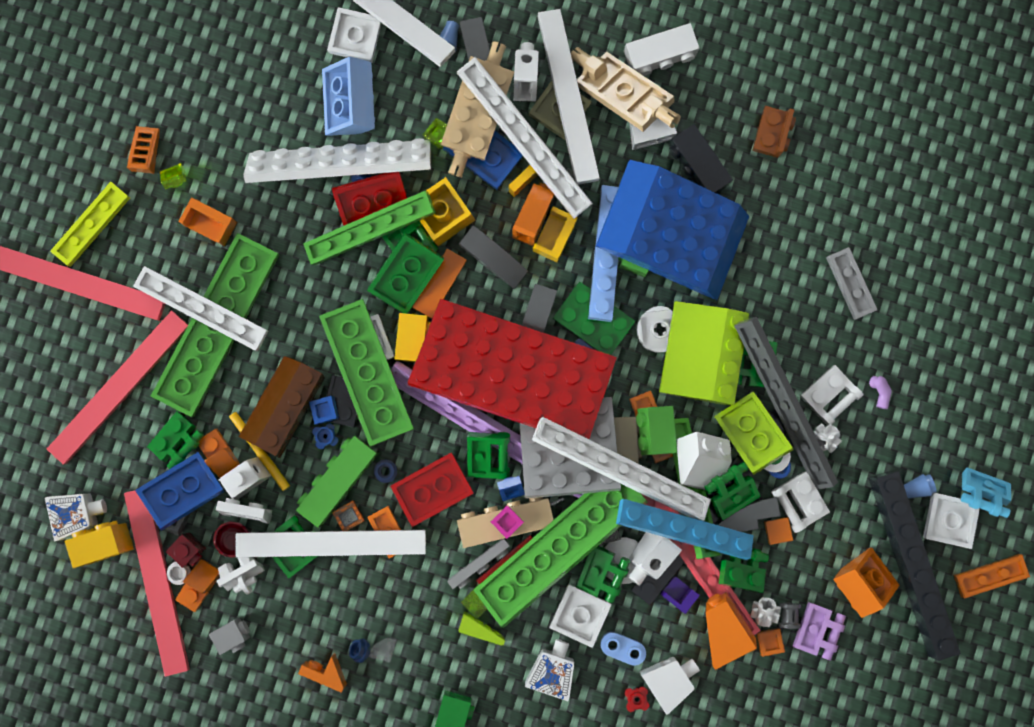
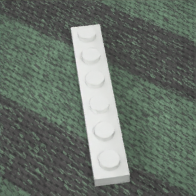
[133,266,269,352]

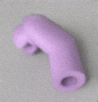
[869,376,892,409]

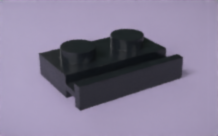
[327,375,358,428]

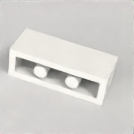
[624,23,699,76]

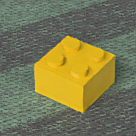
[420,177,475,246]
[65,521,134,568]

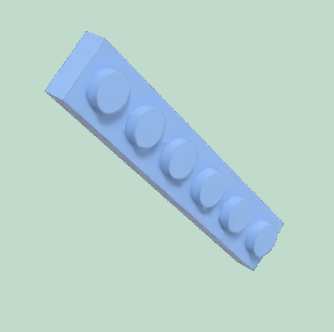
[588,185,618,322]

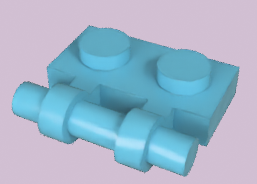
[961,467,1011,518]

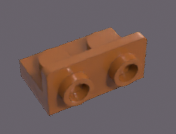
[752,106,796,158]

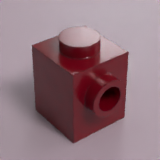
[166,532,206,568]

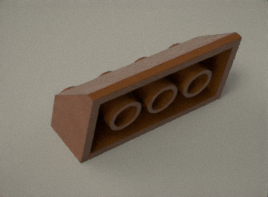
[239,356,325,458]

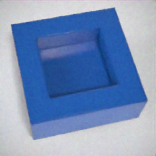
[309,396,339,425]
[497,476,525,501]

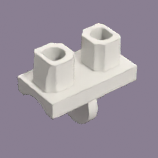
[216,557,265,595]

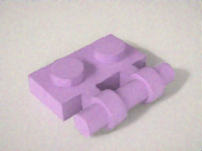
[793,602,846,661]

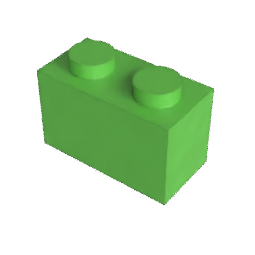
[636,406,677,455]

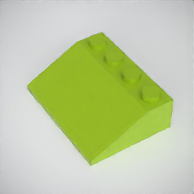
[659,301,749,405]

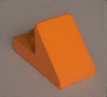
[199,429,240,478]
[175,559,219,612]
[298,653,347,693]

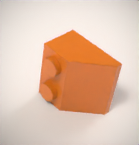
[833,547,900,618]

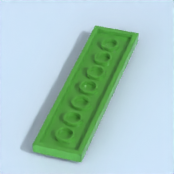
[151,233,279,418]
[474,483,648,628]

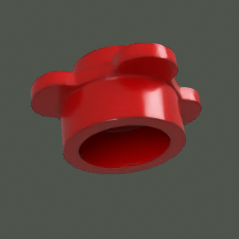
[625,687,650,712]

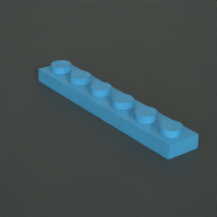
[616,499,754,560]

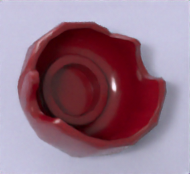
[213,521,248,558]

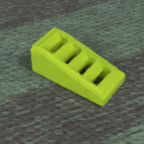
[459,611,505,646]

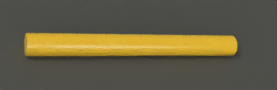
[229,412,290,491]

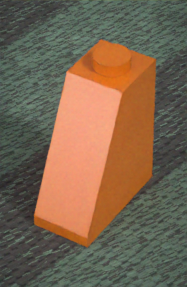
[512,183,555,246]
[706,592,757,670]

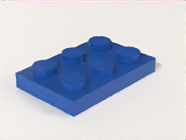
[443,131,524,190]
[135,452,224,531]

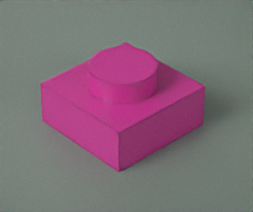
[490,505,524,539]

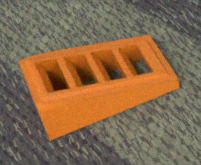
[127,126,160,174]

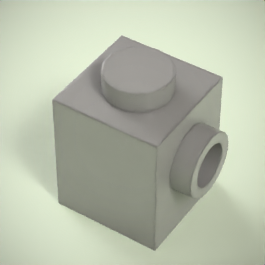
[209,617,250,655]

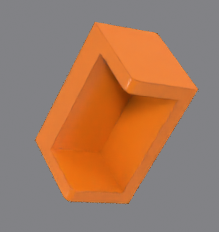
[179,197,237,246]

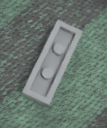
[826,247,877,320]
[447,538,510,589]

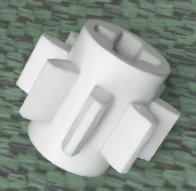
[814,423,842,453]
[750,597,781,627]

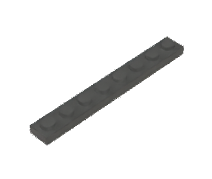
[734,317,838,489]

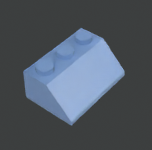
[322,56,375,136]

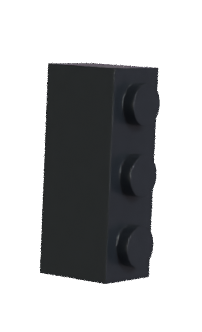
[669,124,733,193]

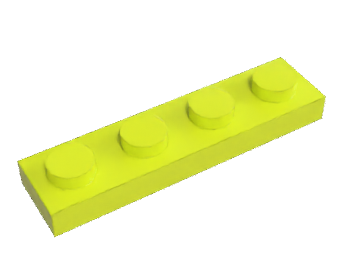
[50,182,130,267]

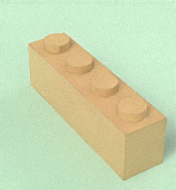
[457,497,553,548]

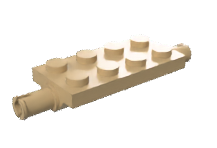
[441,41,514,178]
[571,47,681,132]

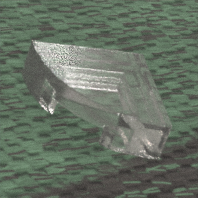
[368,638,397,663]

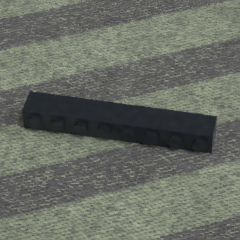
[868,471,961,661]

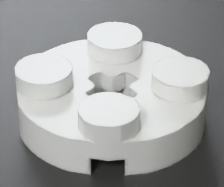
[636,306,673,353]

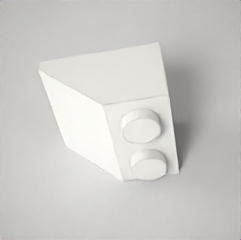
[676,432,732,491]

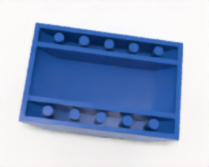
[596,160,749,300]

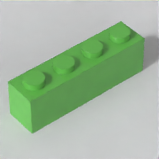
[296,436,379,528]

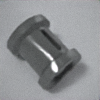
[779,602,801,629]

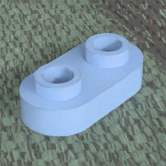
[600,632,646,666]

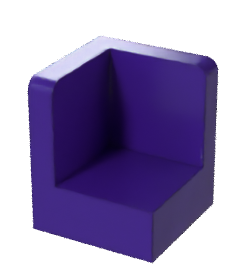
[660,576,700,614]

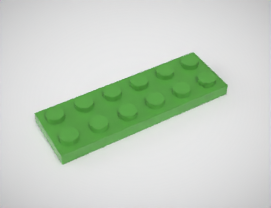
[319,299,414,447]

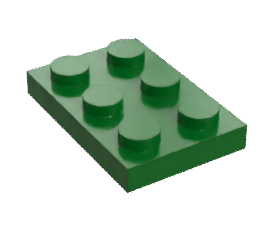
[367,232,444,314]
[553,281,635,355]

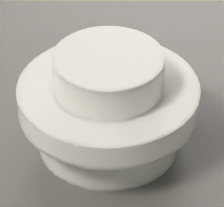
[167,562,191,585]

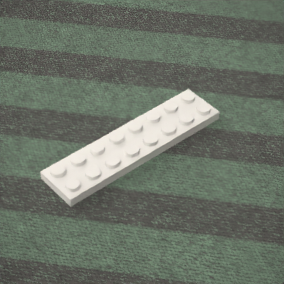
[243,138,431,183]

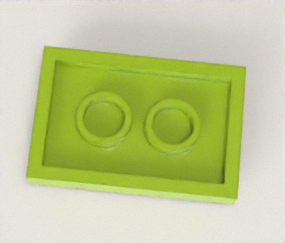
[714,391,793,475]

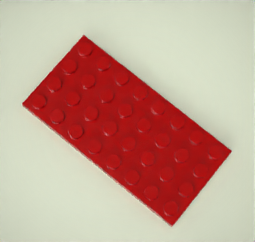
[408,299,617,439]

